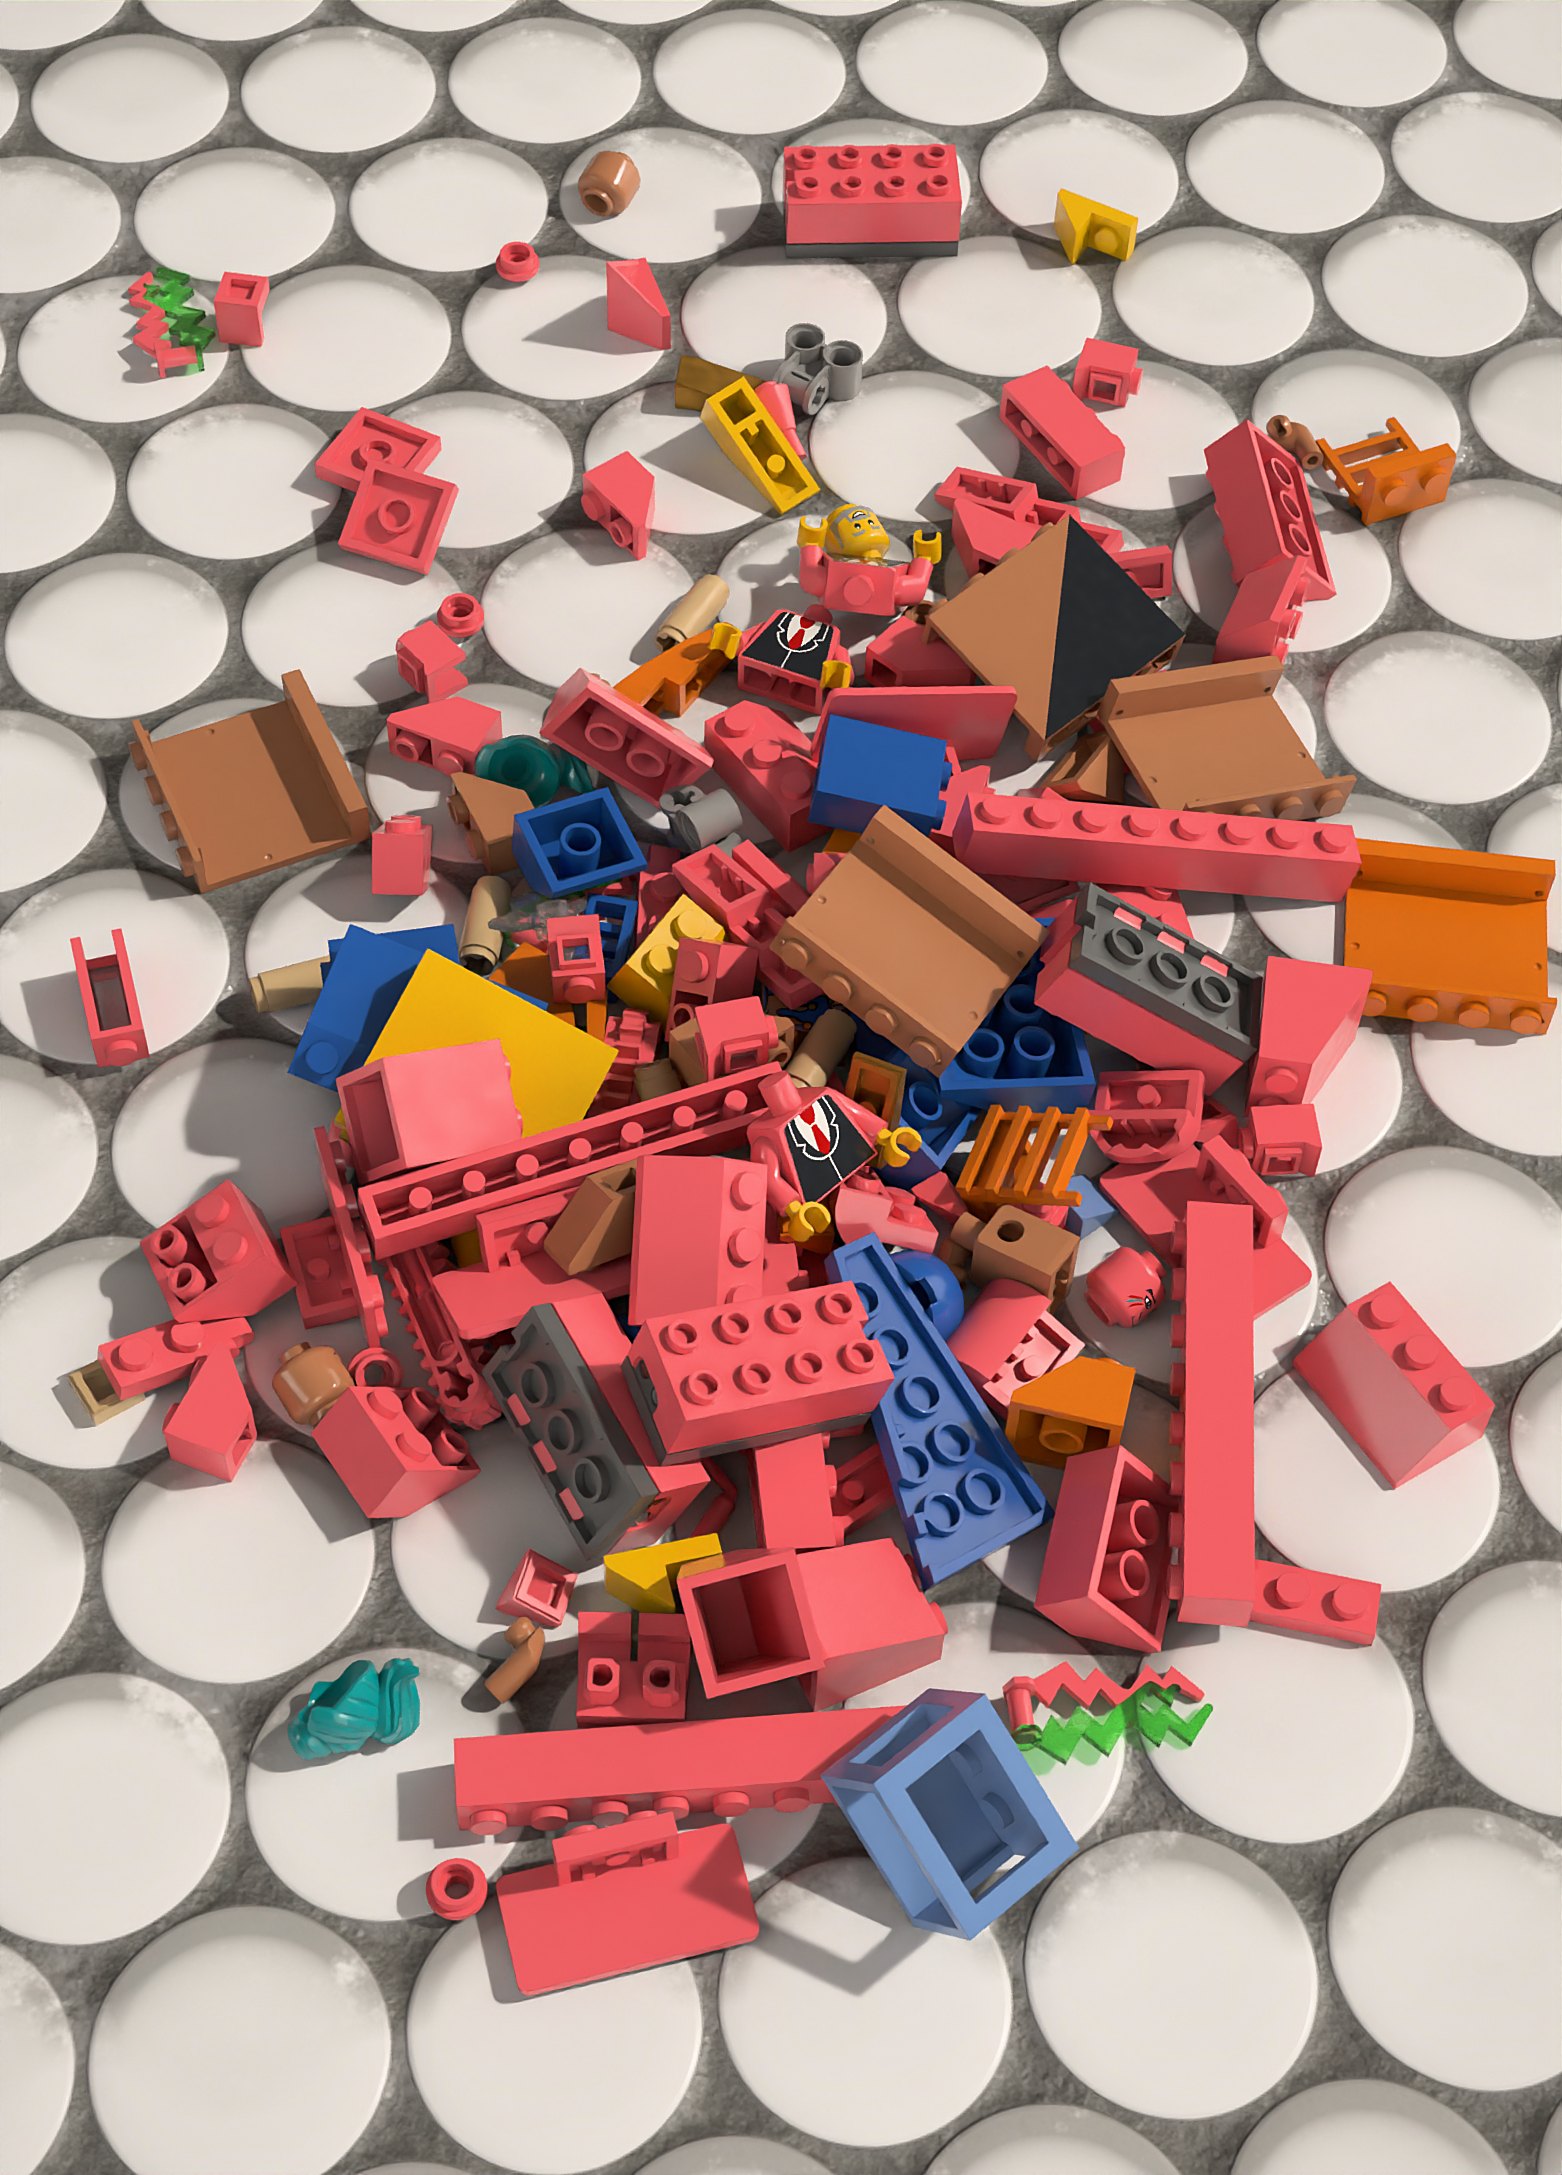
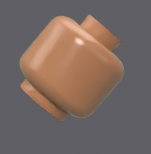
[578,151,641,216]
[272,1342,356,1428]

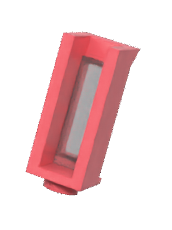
[70,928,150,1068]

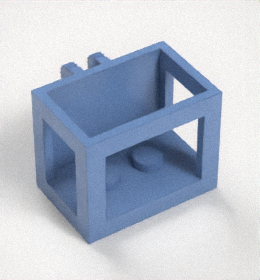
[820,1688,1079,1941]

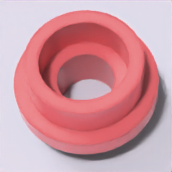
[496,242,539,282]
[437,593,484,638]
[347,1347,403,1387]
[426,1858,488,1920]

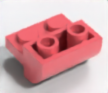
[828,1164,939,1254]
[945,1278,1085,1421]

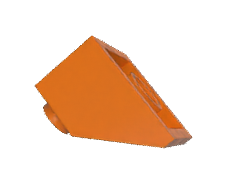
[1005,1356,1136,1471]

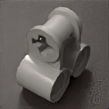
[772,323,863,415]
[660,785,743,858]

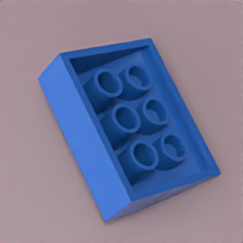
[935,917,1096,1114]
[287,924,549,1093]

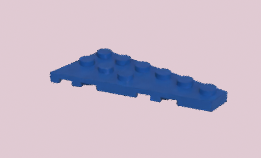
[824,1232,1055,1592]

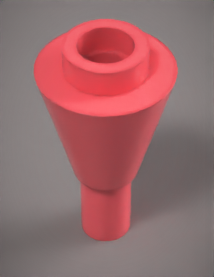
[753,381,807,461]

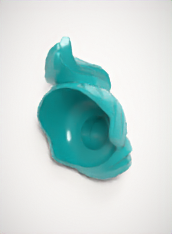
[475,734,596,808]
[287,1658,420,1760]

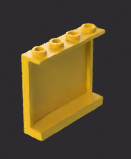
[334,948,619,1144]

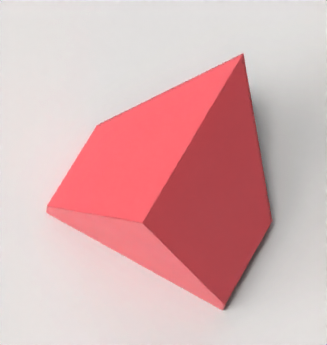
[606,258,671,350]

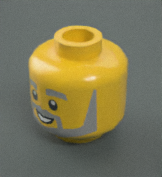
[824,504,890,559]

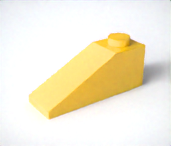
[700,377,820,515]

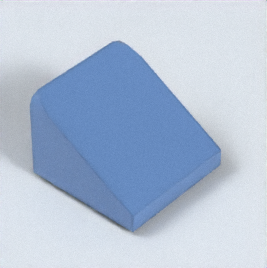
[1066,1174,1120,1241]

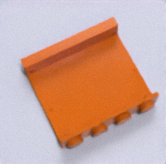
[1343,838,1557,1035]

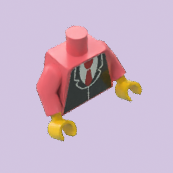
[796,516,941,616]
[707,604,854,716]
[746,1071,922,1242]

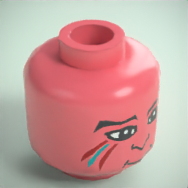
[1084,1247,1167,1328]

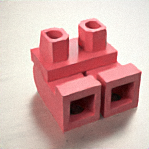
[576,1611,692,1729]

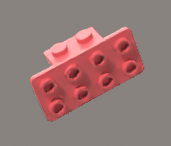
[810,685,1018,777]
[279,1126,389,1348]
[1099,1135,1312,1321]
[432,1186,632,1340]
[496,1811,759,1996]

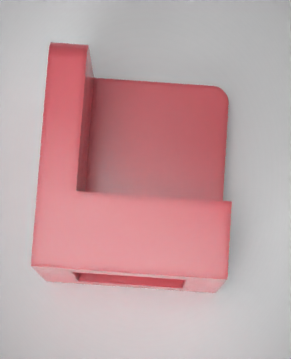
[213,272,270,347]

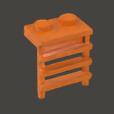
[1316,417,1457,526]
[955,1105,1113,1223]

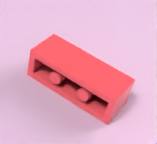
[999,366,1125,500]

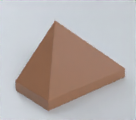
[1040,731,1124,803]

